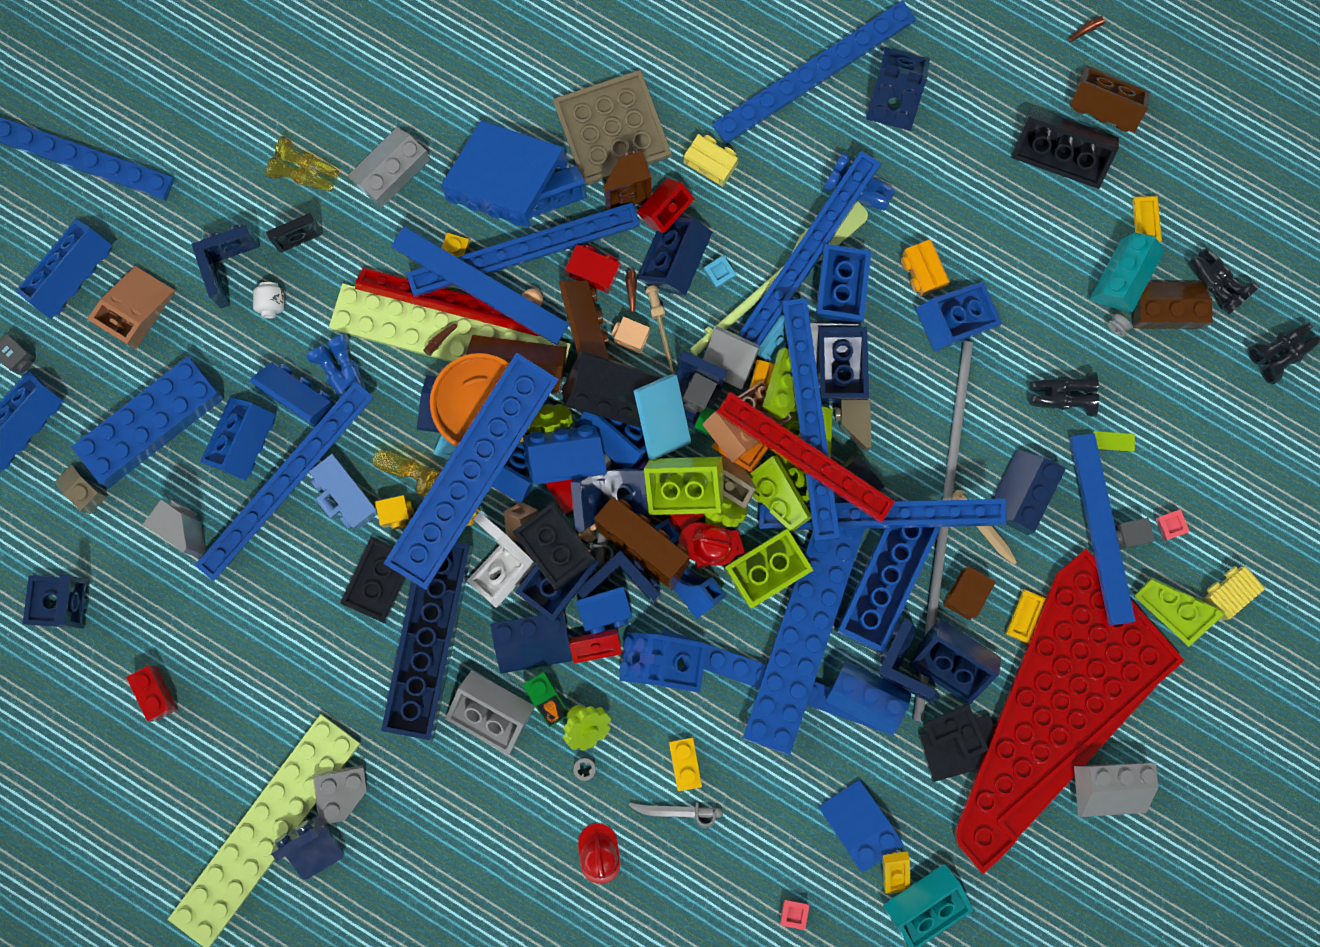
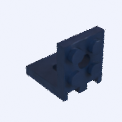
[866,47,930,131]
[191,225,260,309]
[675,350,727,433]
[571,468,651,531]
[577,551,661,605]
[23,575,90,629]
[878,619,940,705]

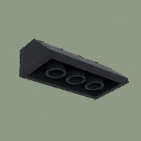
[1011,106,1119,189]
[561,351,665,428]

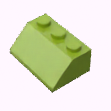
[644,457,724,515]
[724,529,813,609]

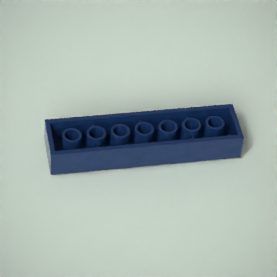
[381,542,473,740]

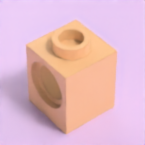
[612,317,650,354]

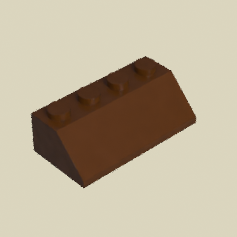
[559,281,614,361]
[466,335,567,395]
[594,497,690,591]

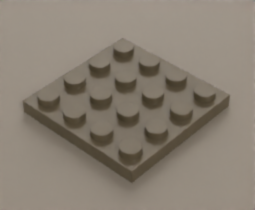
[553,70,672,186]

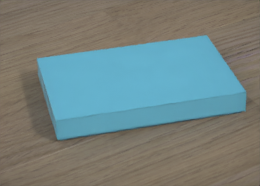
[634,374,691,460]

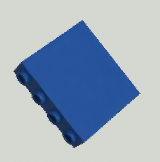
[441,121,567,228]

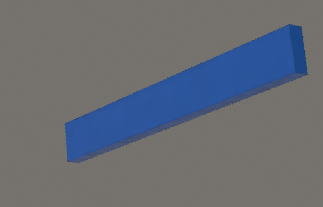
[391,226,569,345]
[1069,433,1135,626]

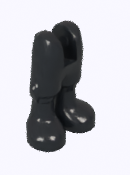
[1189,248,1260,315]
[1247,322,1320,385]
[1029,372,1099,417]

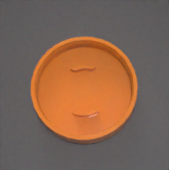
[430,353,510,447]

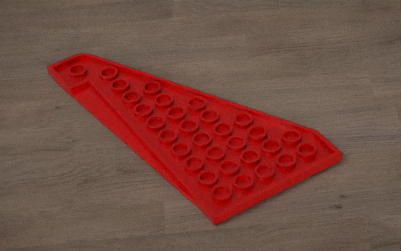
[955,549,1185,874]

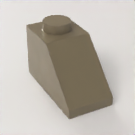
[835,400,871,451]
[722,456,757,509]
[55,464,107,514]

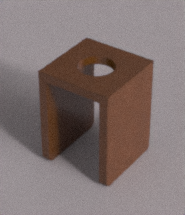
[943,566,996,620]

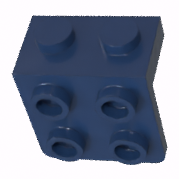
[271,816,344,880]

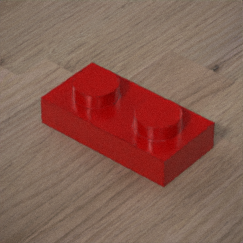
[569,629,622,664]

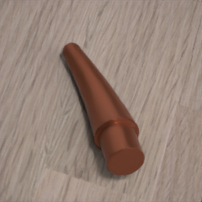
[1068,16,1105,42]
[625,270,637,313]
[423,324,457,356]

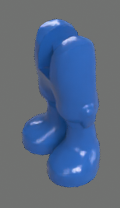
[824,152,895,211]
[306,334,367,398]

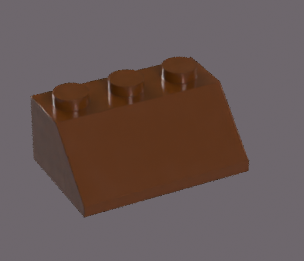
[1070,65,1150,133]
[603,151,651,210]
[1132,282,1213,329]

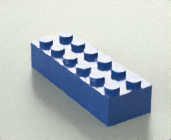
[71,357,224,488]
[835,499,941,654]

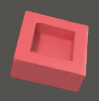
[1155,509,1190,541]
[780,899,809,930]

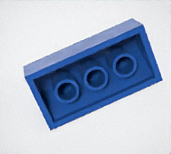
[15,219,113,319]
[0,370,63,472]

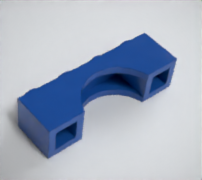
[653,519,727,619]

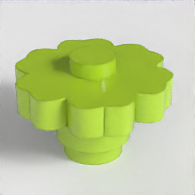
[527,404,573,433]
[704,495,747,528]
[563,705,611,751]

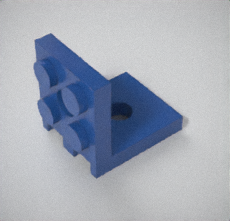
[619,632,707,692]

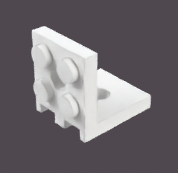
[467,512,536,608]

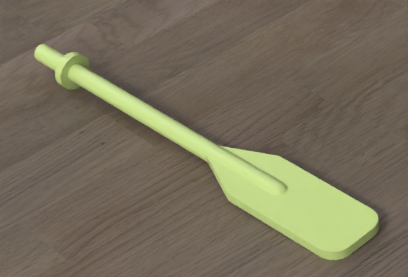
[690,202,868,356]

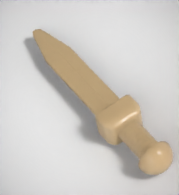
[645,285,674,374]
[952,490,1016,565]

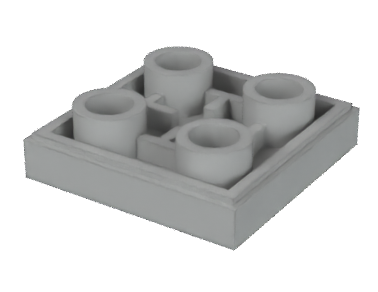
[703,326,760,389]

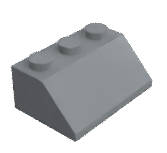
[347,128,430,208]
[143,500,206,558]
[445,670,535,755]
[1074,763,1158,817]

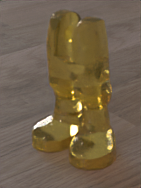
[265,136,340,192]
[372,450,441,497]

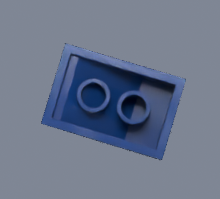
[916,281,1002,352]
[818,780,904,873]

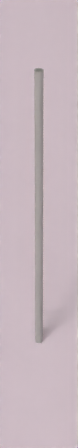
[913,341,973,722]

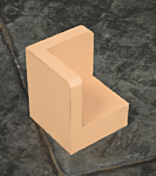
[504,502,538,543]

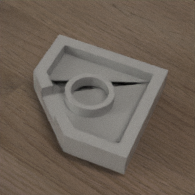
[312,765,366,824]

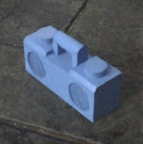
[309,454,378,530]

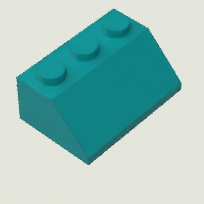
[1089,232,1164,312]
[883,864,974,947]

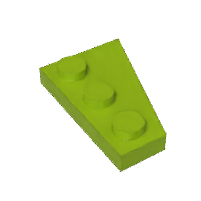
[762,348,796,420]
[749,456,811,531]
[1134,578,1225,647]

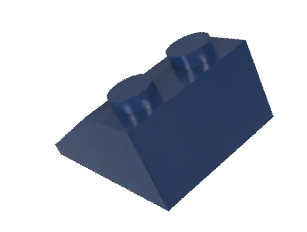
[817,327,869,404]

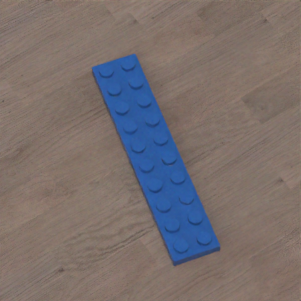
[384,353,559,590]
[742,529,865,755]

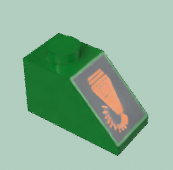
[523,672,568,728]

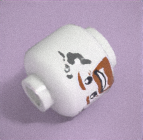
[253,282,284,318]

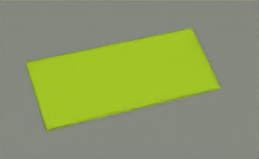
[1093,431,1135,452]

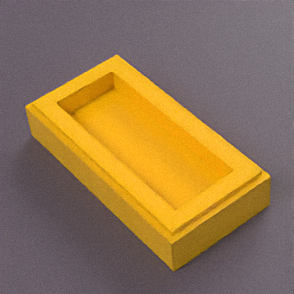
[1132,196,1162,243]
[1005,589,1046,644]

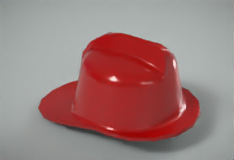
[679,523,737,566]
[578,823,620,884]

